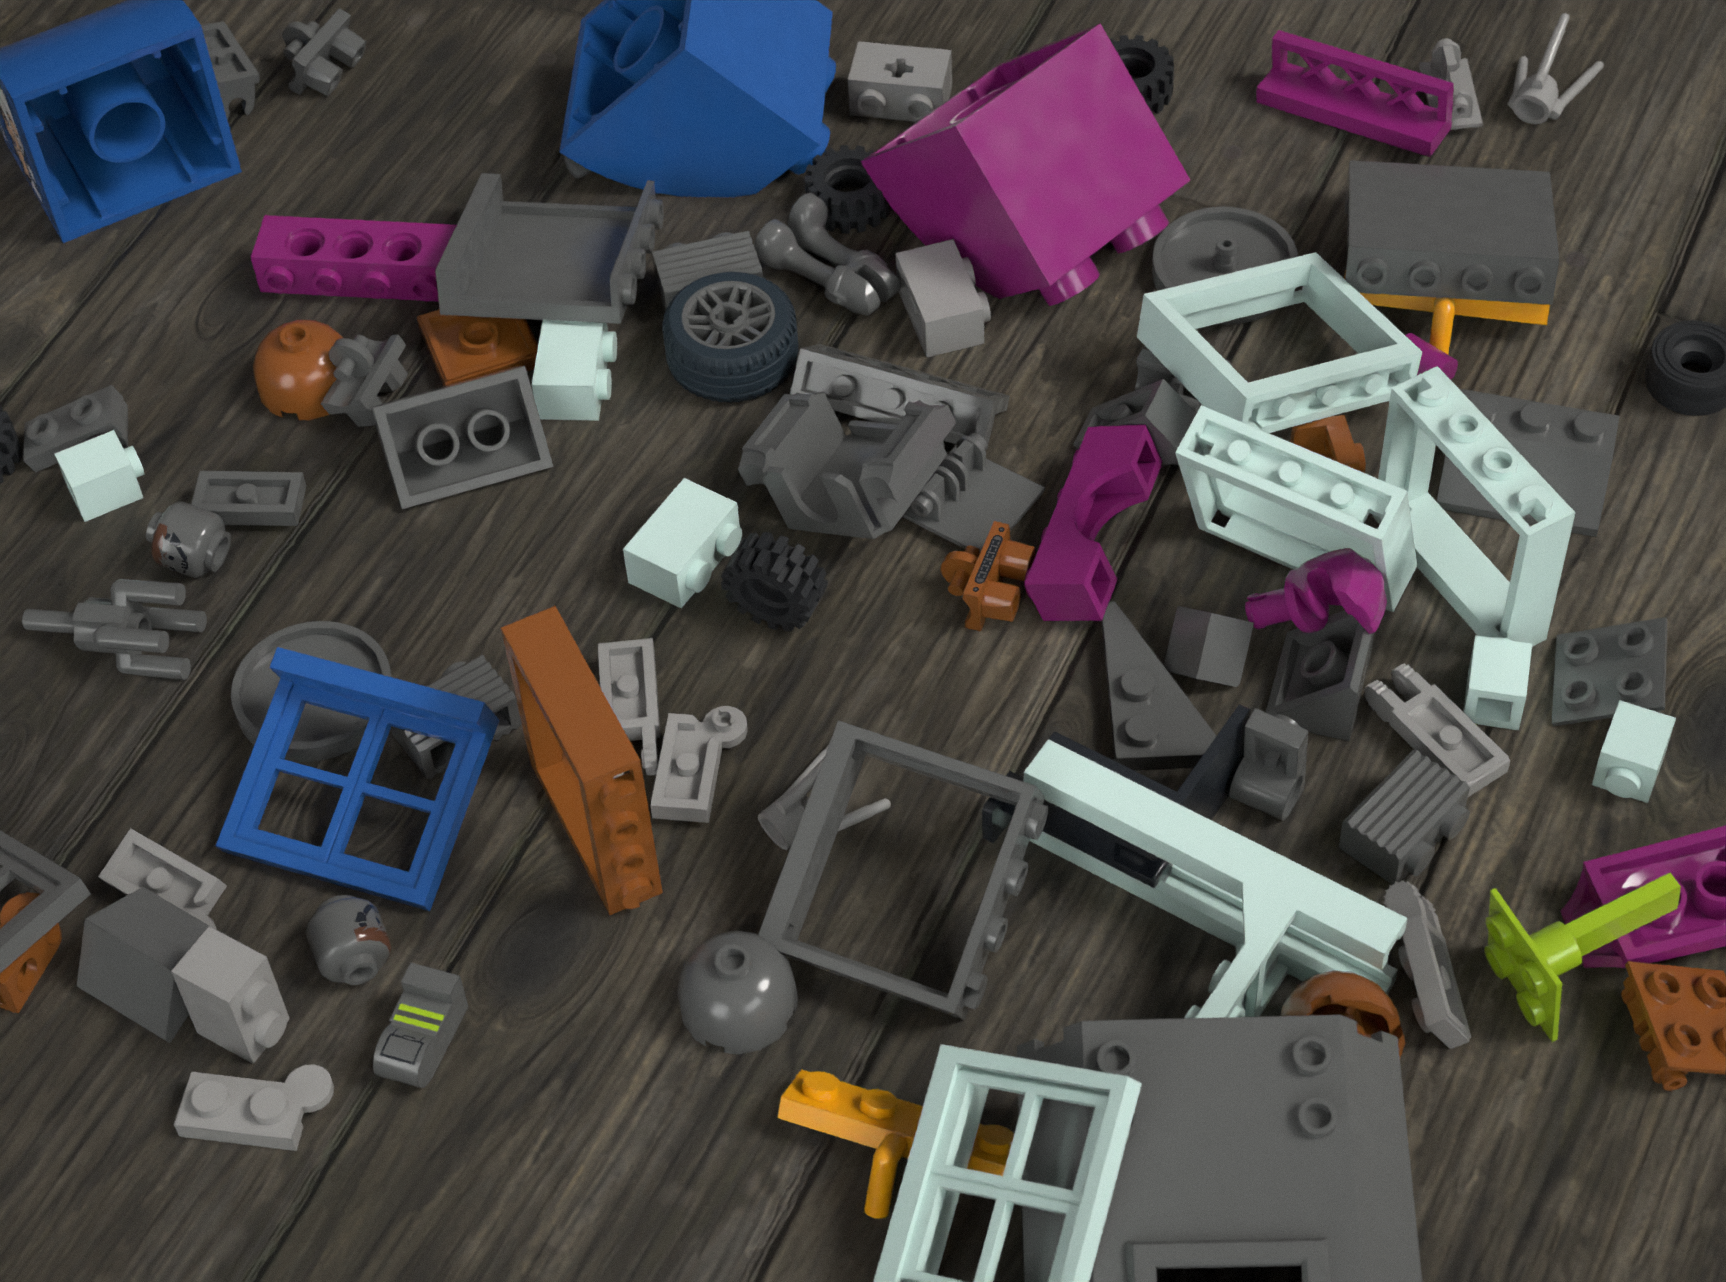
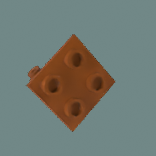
[1621,961,1726,1091]

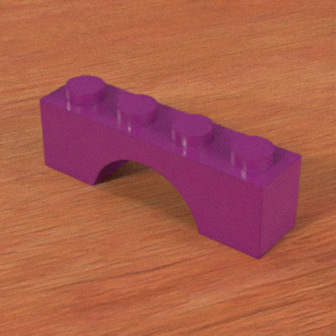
[1024,425,1163,621]

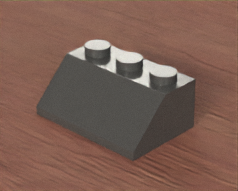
[370,366,553,509]
[1437,388,1620,537]

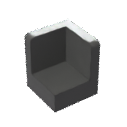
[1164,606,1254,687]

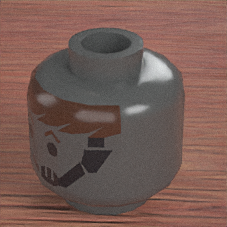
[146,501,231,578]
[305,895,392,985]

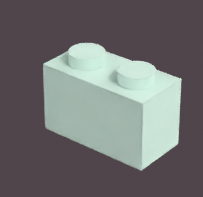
[532,320,617,421]
[623,478,742,608]

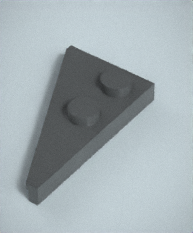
[1101,601,1216,770]

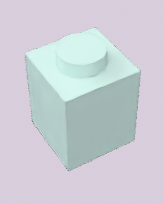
[55,430,145,522]
[1463,635,1532,731]
[1592,700,1676,803]

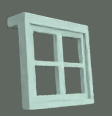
[873,1044,1141,1282]

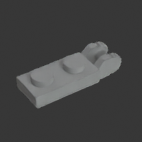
[598,638,661,779]
[1363,663,1510,797]
[1383,880,1472,1049]

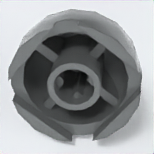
[677,930,798,1055]

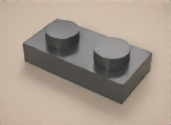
[191,471,306,526]

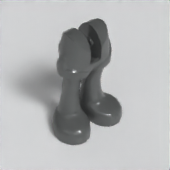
[754,193,901,316]

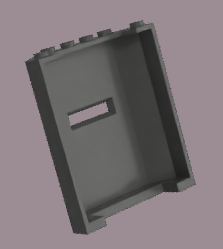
[1017,1015,1422,1282]

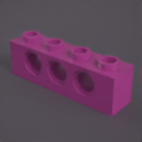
[251,215,457,302]

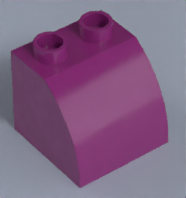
[861,23,1191,306]

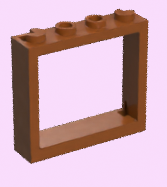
[501,606,663,915]

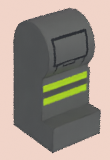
[373,962,469,1088]

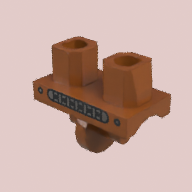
[940,521,1036,631]

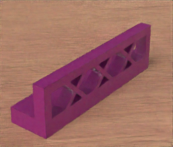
[1256,30,1454,157]

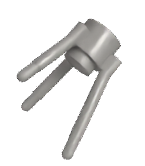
[1508,13,1604,124]
[758,745,891,850]

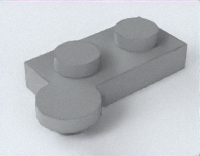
[650,706,748,823]
[98,828,227,929]
[174,1064,334,1151]

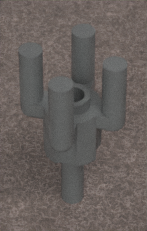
[22,579,207,680]

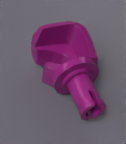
[1245,548,1387,634]

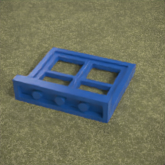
[216,647,499,911]

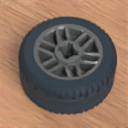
[662,272,799,402]

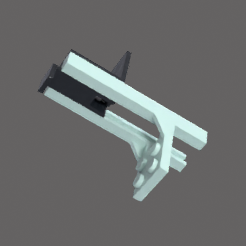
[982,704,1407,1018]

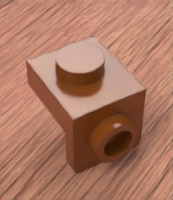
[1290,415,1366,473]

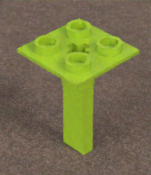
[1484,872,1681,1042]

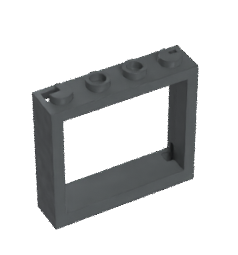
[758,720,1048,1021]

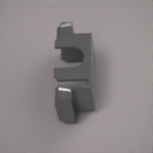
[738,391,956,539]

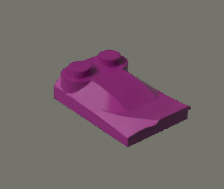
[1561,825,1726,968]

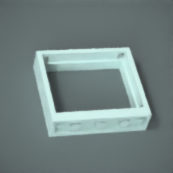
[1137,252,1422,433]
[1373,366,1576,647]
[1175,405,1417,612]

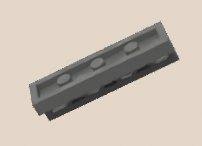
[790,344,1010,450]

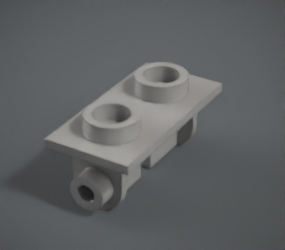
[1419,39,1483,130]

